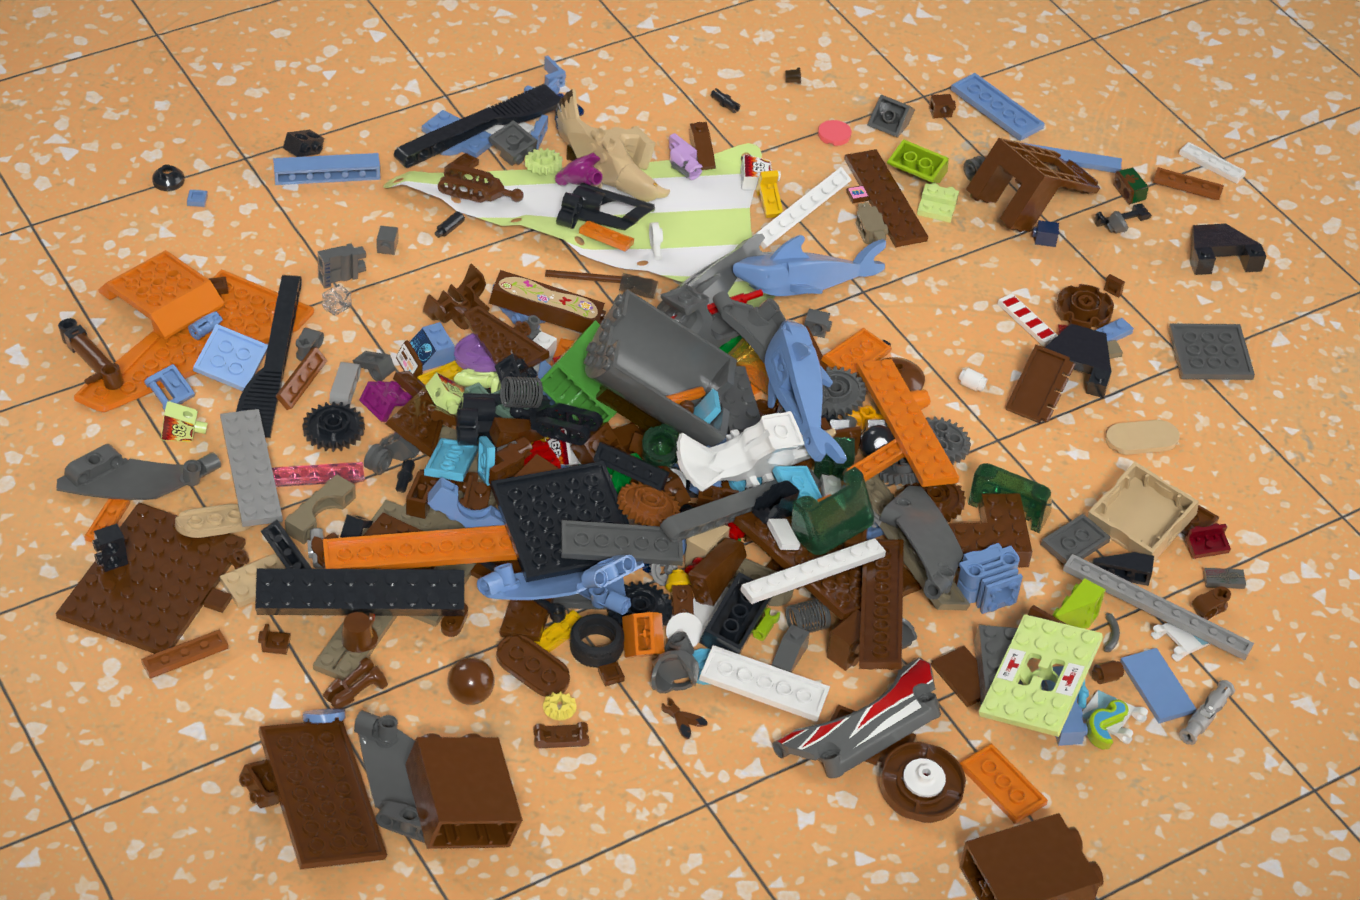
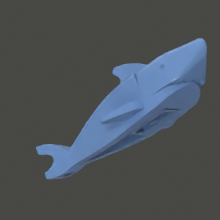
[733,235,886,296]
[765,320,847,464]

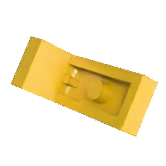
[756,170,783,218]

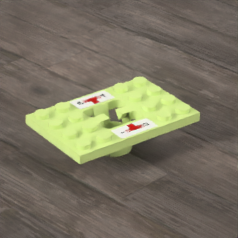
[979,614,1103,737]

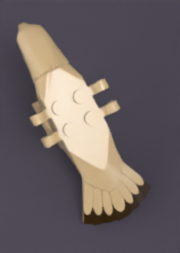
[555,89,670,202]

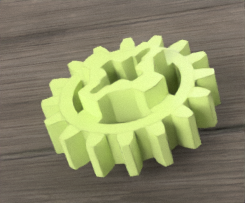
[525,148,562,175]

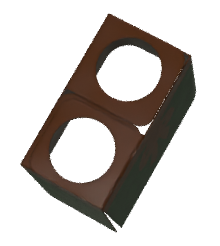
[1113,167,1149,205]

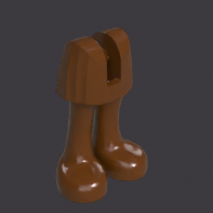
[323,657,388,709]

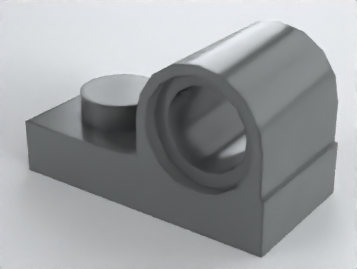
[353,351,395,381]

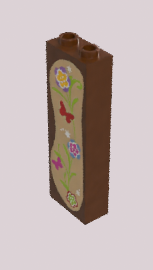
[489,270,606,333]

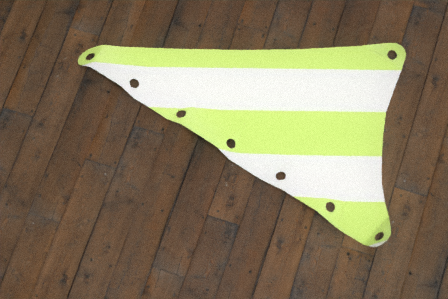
[383,143,775,307]

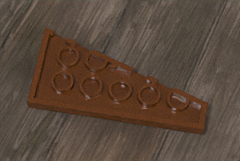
[463,305,550,367]
[385,387,446,457]

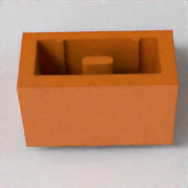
[622,612,664,658]

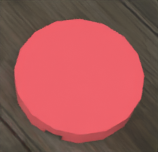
[818,120,852,146]

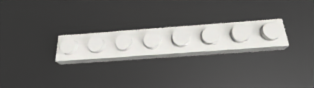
[753,167,851,249]
[740,538,886,604]

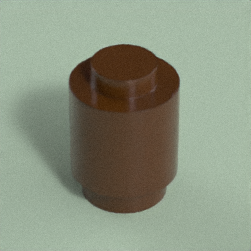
[1092,660,1124,684]

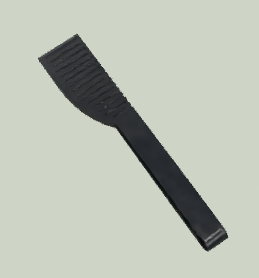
[394,83,561,168]
[236,275,302,438]

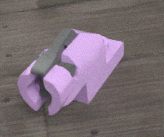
[669,133,702,180]

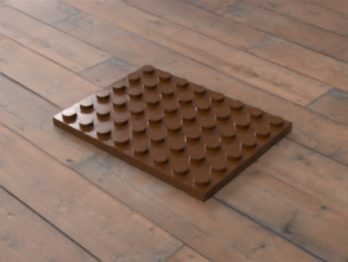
[733,494,922,620]
[56,502,246,654]

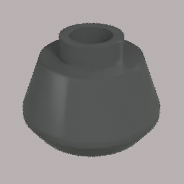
[1107,211,1129,234]

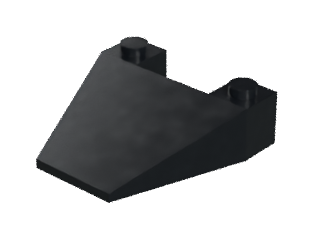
[1190,223,1266,275]
[1044,324,1112,398]

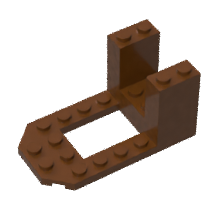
[966,138,1100,232]

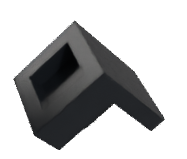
[340,514,373,538]

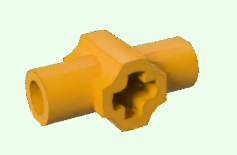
[848,405,884,430]

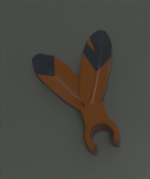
[661,698,708,739]

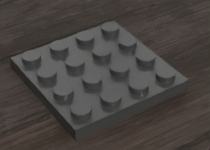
[1168,323,1255,380]

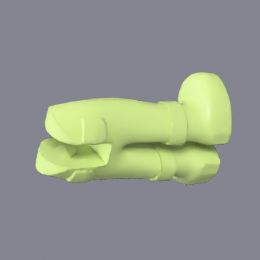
[454,369,501,393]

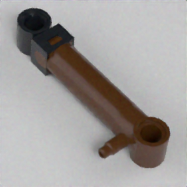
[58,318,124,390]

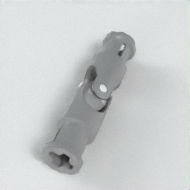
[1179,680,1235,745]

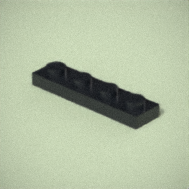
[593,442,670,491]

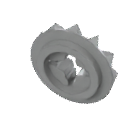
[649,564,678,586]

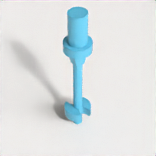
[1077,679,1089,709]

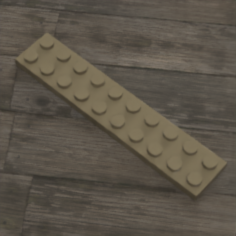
[843,467,970,610]

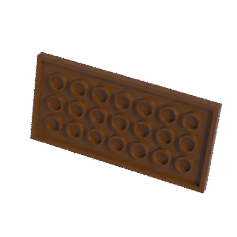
[258,719,387,870]

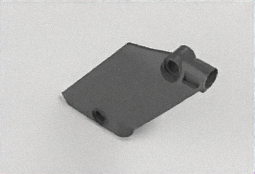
[56,444,221,500]
[880,486,963,600]
[354,710,425,843]

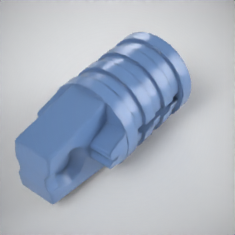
[188,311,223,340]

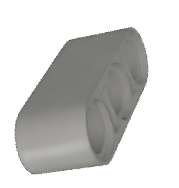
[329,362,361,406]

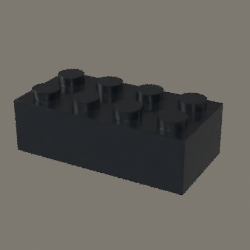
[699,572,772,654]

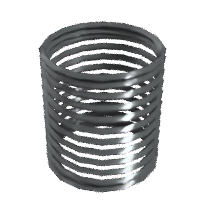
[500,376,543,408]
[786,598,831,633]

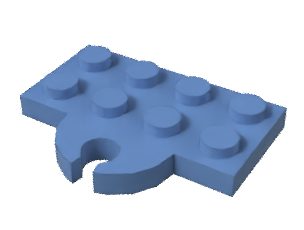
[422,110,492,158]

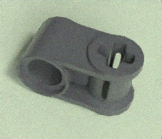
[296,327,324,361]

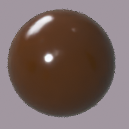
[447,658,495,705]

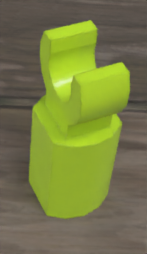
[753,608,780,641]

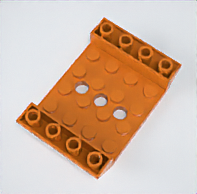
[98,250,225,339]

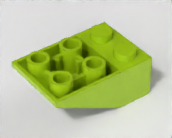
[1052,578,1106,629]

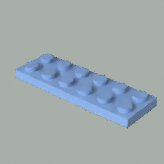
[951,73,1045,141]

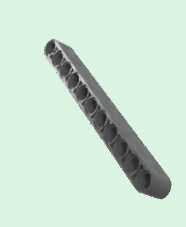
[660,468,822,543]

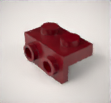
[1185,523,1231,559]

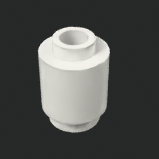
[959,368,988,392]

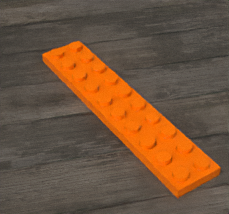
[856,359,959,487]
[323,525,518,569]

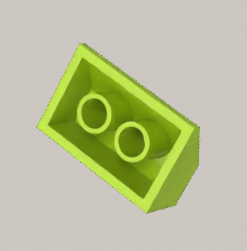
[887,139,949,183]

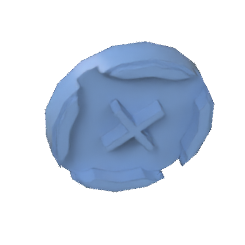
[303,709,345,723]

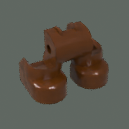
[423,263,490,330]

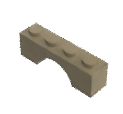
[285,475,356,544]

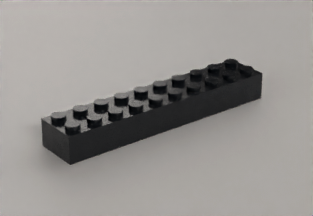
[255,568,465,616]

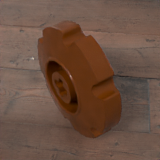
[1056,284,1114,329]

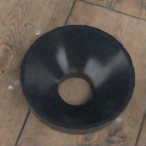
[152,164,185,191]

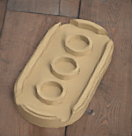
[1105,420,1180,455]
[175,504,252,538]

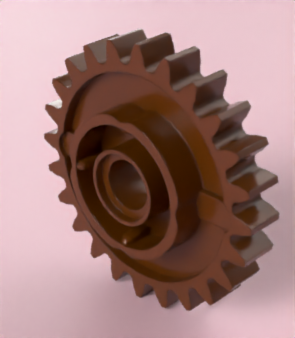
[904,482,966,522]

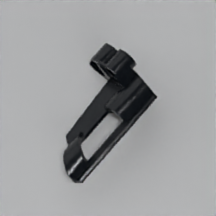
[556,183,655,230]
[456,393,551,446]

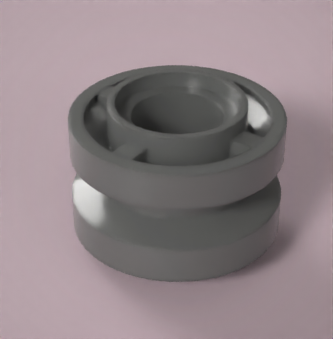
[964,156,985,181]
[364,444,393,475]

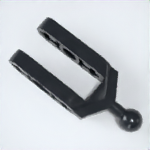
[509,403,603,446]

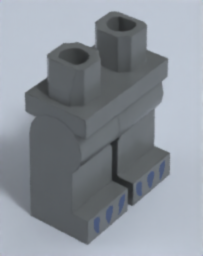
[317,243,366,289]

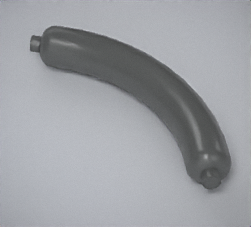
[1104,613,1120,652]

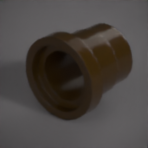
[785,67,801,84]

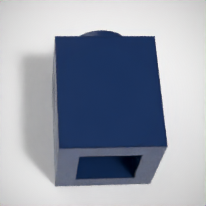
[1032,220,1059,247]

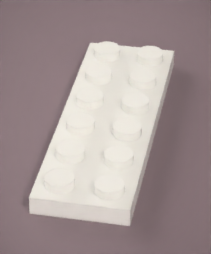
[699,645,830,722]

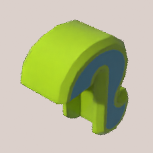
[1086,699,1129,750]

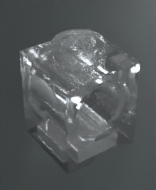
[322,284,352,316]

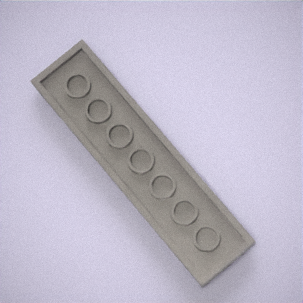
[220,409,283,527]

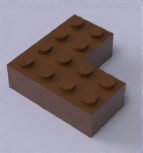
[949,493,1033,568]

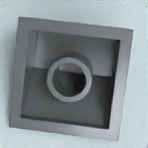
[868,94,915,137]

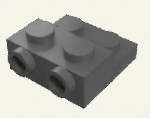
[489,120,538,166]

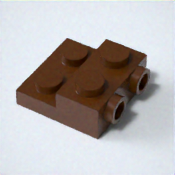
[239,759,279,809]

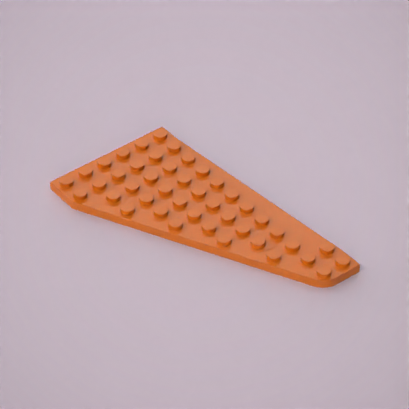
[74,269,314,412]

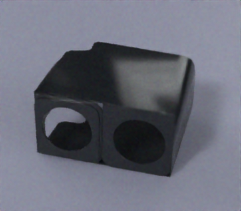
[752,480,800,524]

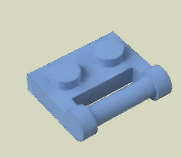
[144,364,195,411]

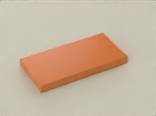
[821,328,892,376]
[960,743,1048,824]

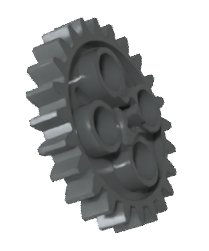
[926,416,971,465]

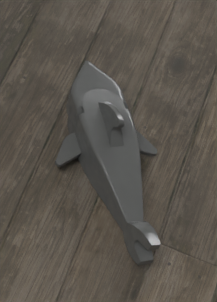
[657,234,774,317]

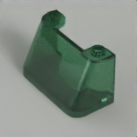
[968,463,1052,533]
[792,467,875,555]

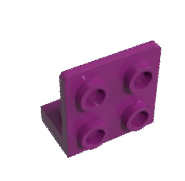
[359,381,412,422]

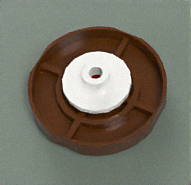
[879,742,966,823]

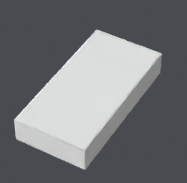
[767,519,800,550]

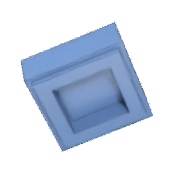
[187,190,208,207]

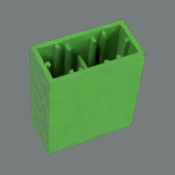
[537,320,617,424]

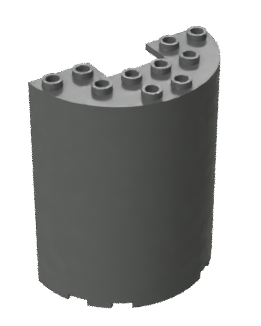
[584,289,737,447]

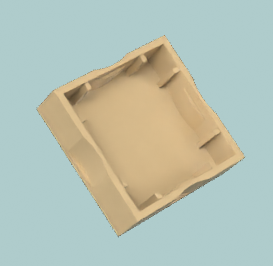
[1088,462,1199,562]

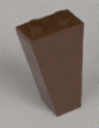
[688,538,747,607]

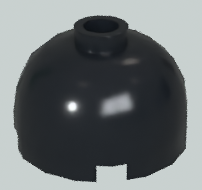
[860,425,895,457]

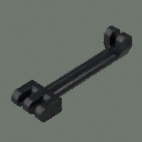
[1095,203,1152,227]

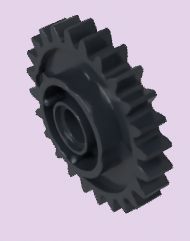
[302,401,365,452]
[607,581,673,628]

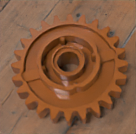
[617,482,680,527]

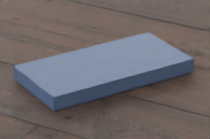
[1120,648,1196,724]

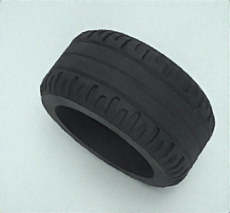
[570,614,624,668]

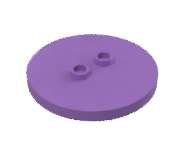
[454,333,496,372]

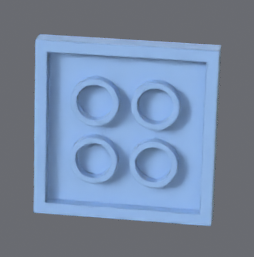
[193,324,268,391]

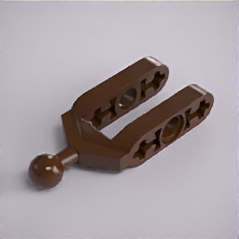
[437,163,524,203]

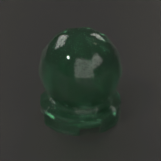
[642,424,679,468]

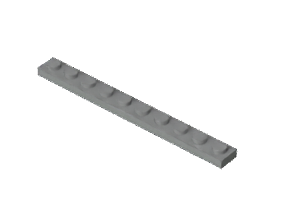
[1063,554,1254,660]

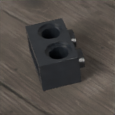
[283,129,325,157]
[92,524,128,572]

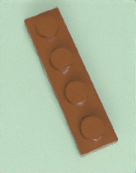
[1153,167,1224,200]
[275,347,327,410]
[141,629,228,679]

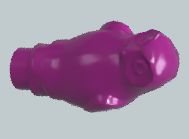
[555,153,603,186]

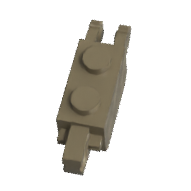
[855,202,888,251]

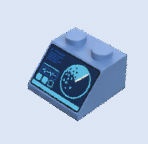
[410,322,455,371]

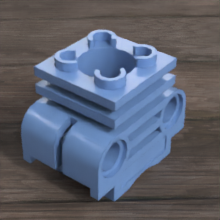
[957,543,1023,614]

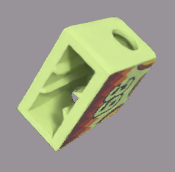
[425,372,465,415]
[161,401,208,442]

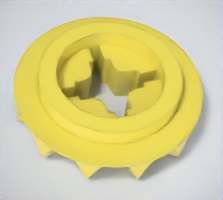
[543,691,577,720]

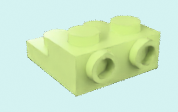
[917,183,959,223]

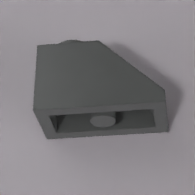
[379,432,420,461]
[772,624,810,673]

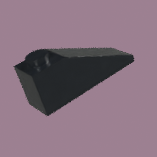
[1092,552,1154,586]

